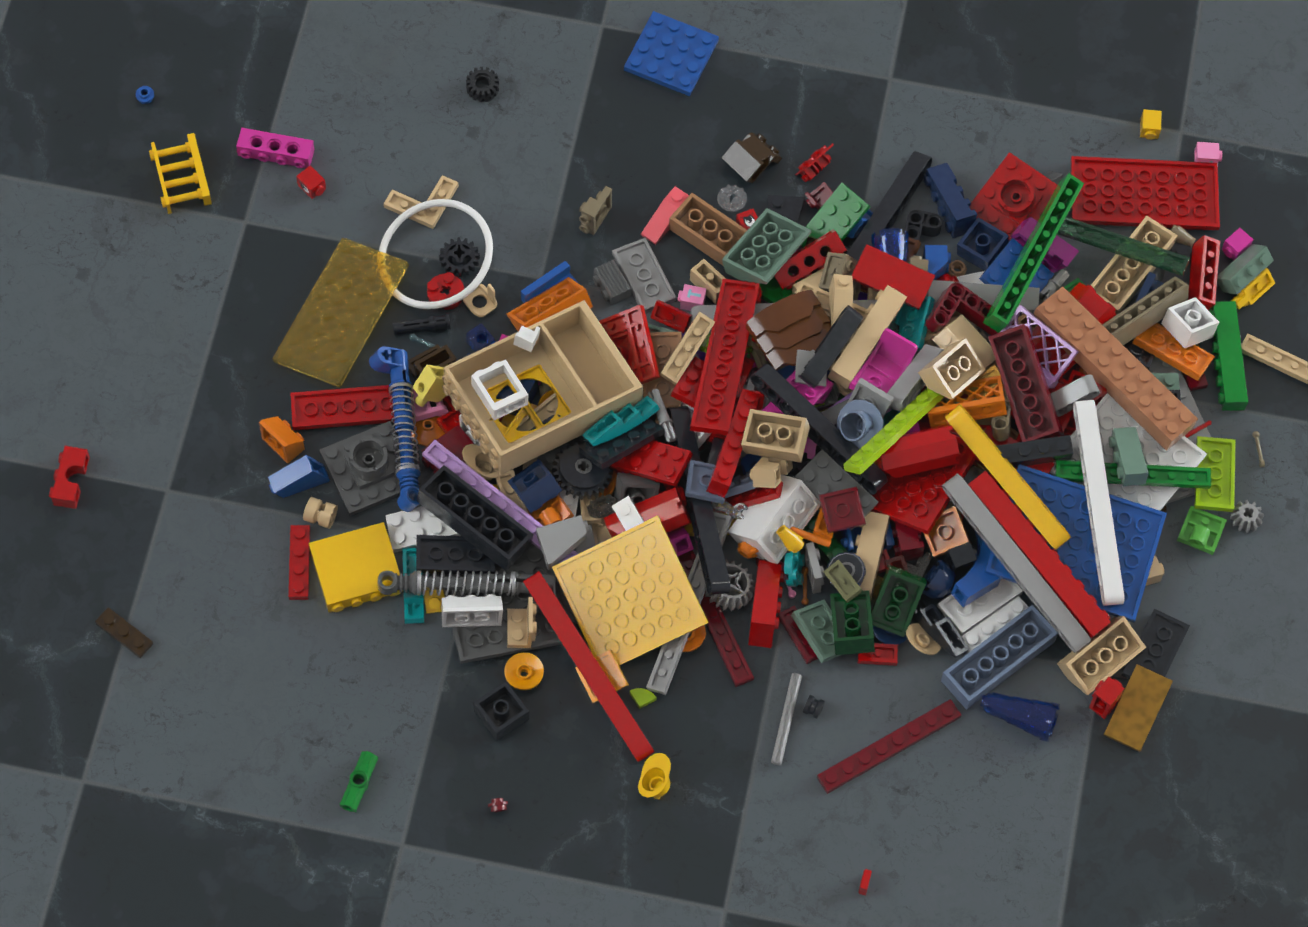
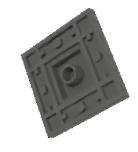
[319,421,421,516]

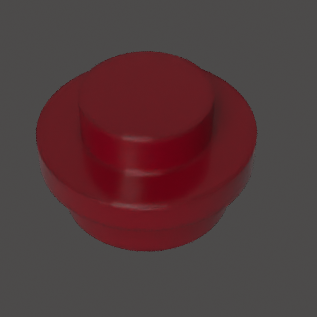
[488,798,508,812]

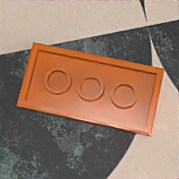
[1133,323,1215,381]

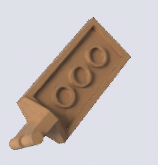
[643,332,683,424]

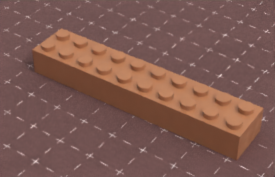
[1033,286,1198,451]

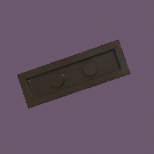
[95,607,153,658]

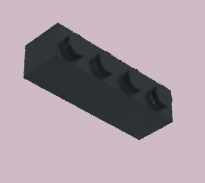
[997,435,1074,468]

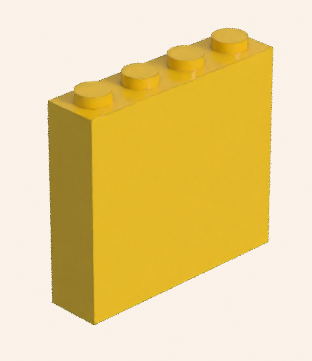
[309,522,404,612]

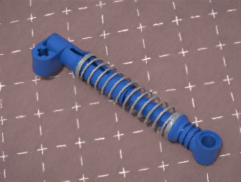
[369,346,421,512]

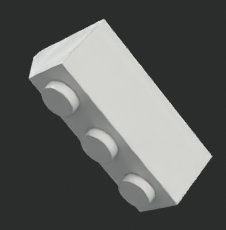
[441,594,503,627]

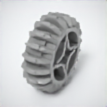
[705,559,755,611]

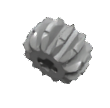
[1230,499,1264,534]

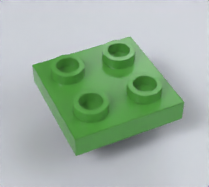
[1177,506,1227,555]

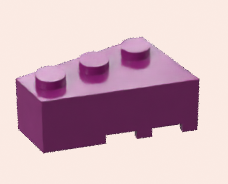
[1010,217,1079,273]

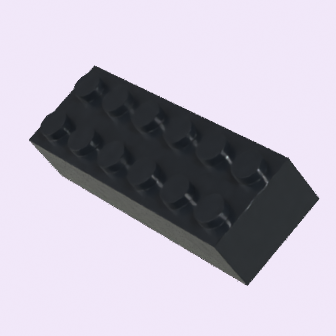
[417,465,534,571]

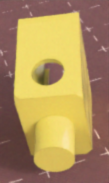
[413,365,446,407]

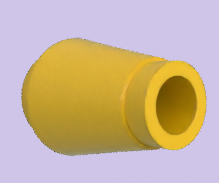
[776,525,804,553]

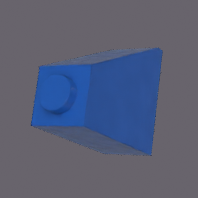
[268,455,330,498]

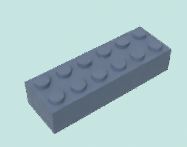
[941,605,1058,710]

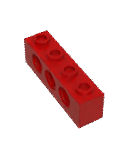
[774,229,847,290]

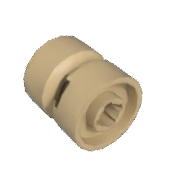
[303,497,338,529]

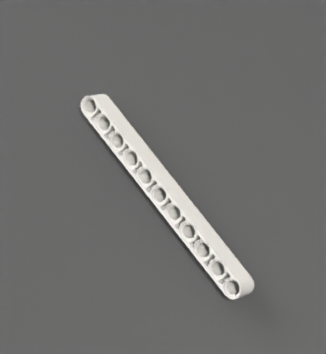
[1073,400,1124,606]

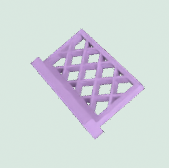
[1000,305,1079,388]

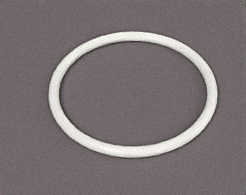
[378,199,493,309]

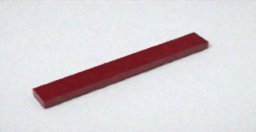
[678,550,754,687]

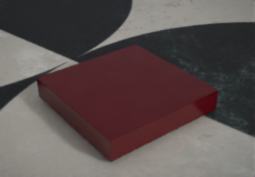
[819,486,866,534]

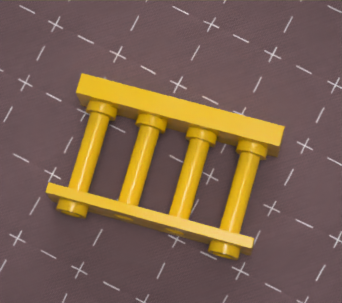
[149,133,212,214]

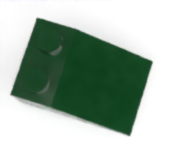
[871,565,926,637]
[830,591,875,655]

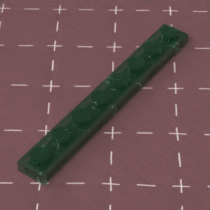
[1057,217,1190,276]

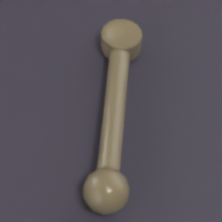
[1252,431,1265,467]

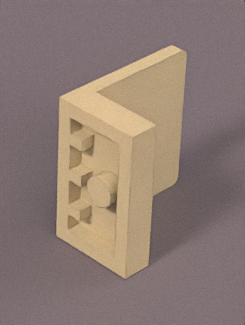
[507,597,537,648]

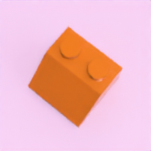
[259,416,305,464]

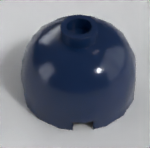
[922,560,955,599]

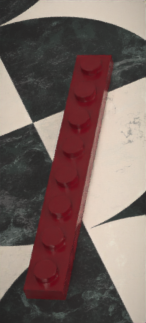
[817,699,961,794]

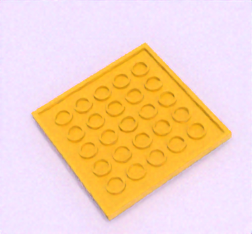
[552,516,709,666]

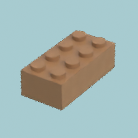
[669,193,747,266]

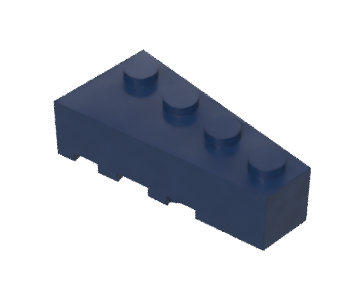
[924,163,977,238]

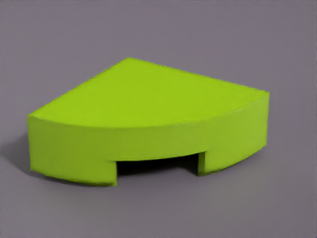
[630,688,657,709]

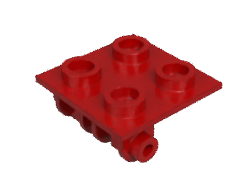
[795,144,834,182]

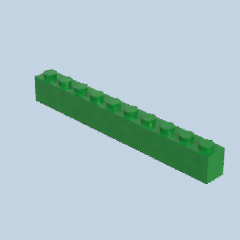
[983,173,1084,333]

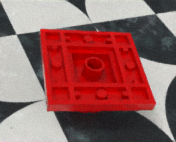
[970,152,1057,240]
[599,305,660,384]

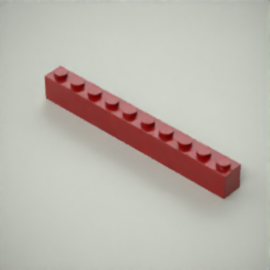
[968,471,1111,639]

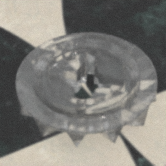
[717,184,747,212]

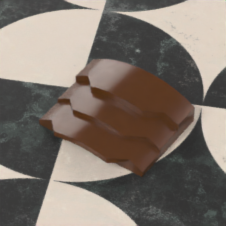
[746,290,831,371]

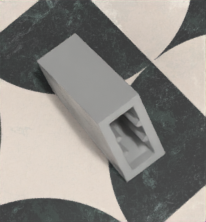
[536,515,589,570]

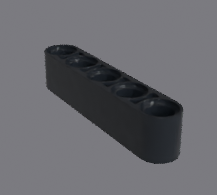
[798,305,864,388]

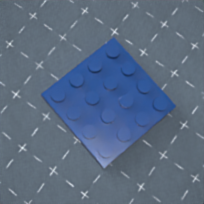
[624,11,719,96]

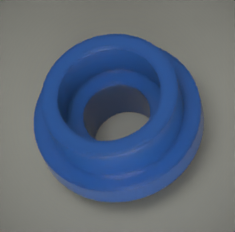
[136,86,154,104]

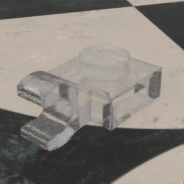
[712,501,748,520]

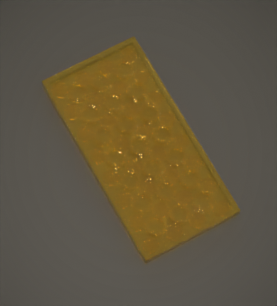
[273,237,409,387]

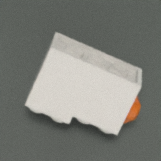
[727,474,821,564]

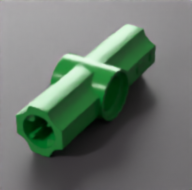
[340,751,378,812]

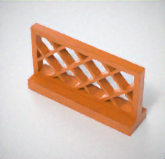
[928,375,1007,428]

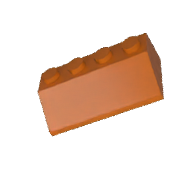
[507,277,593,331]

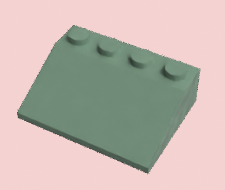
[722,208,812,284]

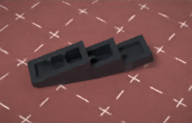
[913,595,970,658]

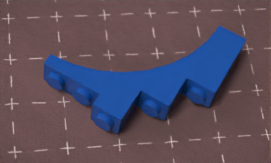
[951,529,1002,607]

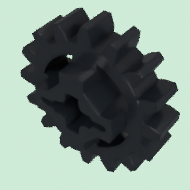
[439,237,480,277]

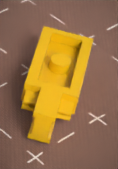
[1231,268,1275,309]

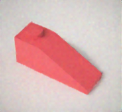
[641,186,689,245]

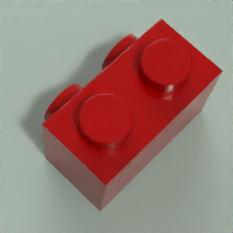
[1089,677,1125,719]

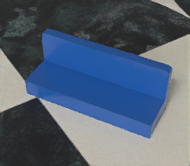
[521,261,578,303]

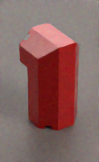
[876,424,959,478]
[604,487,691,537]

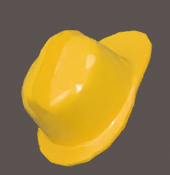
[638,753,671,799]

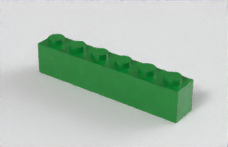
[1208,301,1248,411]

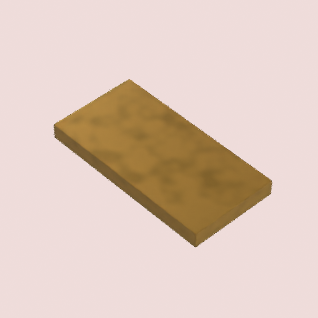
[1104,664,1173,752]

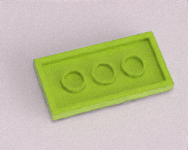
[1194,436,1236,512]

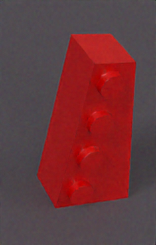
[748,560,784,648]

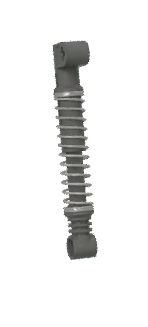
[377,570,555,615]

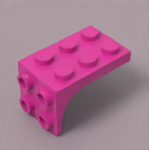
[848,328,918,393]

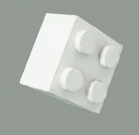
[1161,297,1219,348]

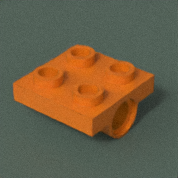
[527,493,574,526]

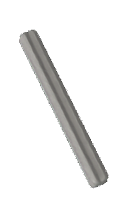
[771,673,802,766]

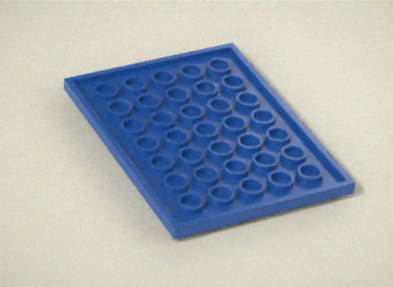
[985,464,1167,622]

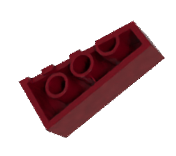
[890,519,924,563]

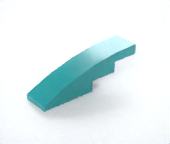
[582,396,660,446]
[402,548,424,624]

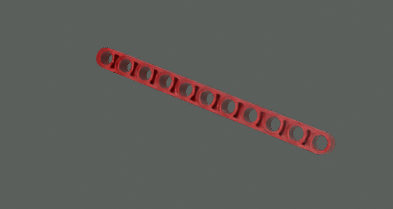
[523,571,655,763]

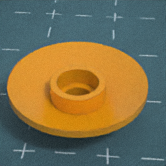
[504,653,544,690]

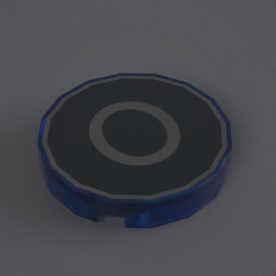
[827,552,866,587]

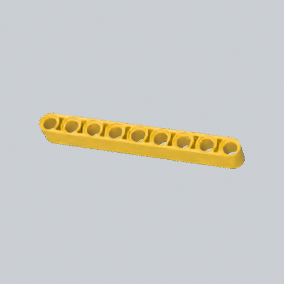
[945,404,1071,550]

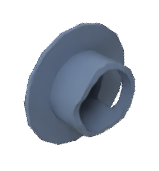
[837,400,883,449]

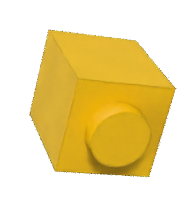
[1140,109,1162,140]

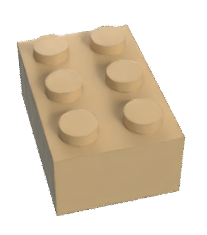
[741,409,810,462]

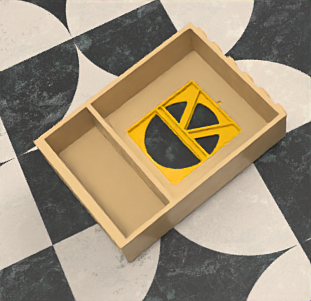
[442,300,643,475]

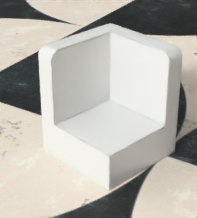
[513,326,540,352]

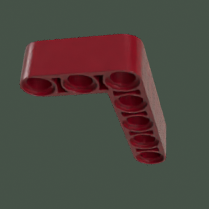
[926,282,1014,336]

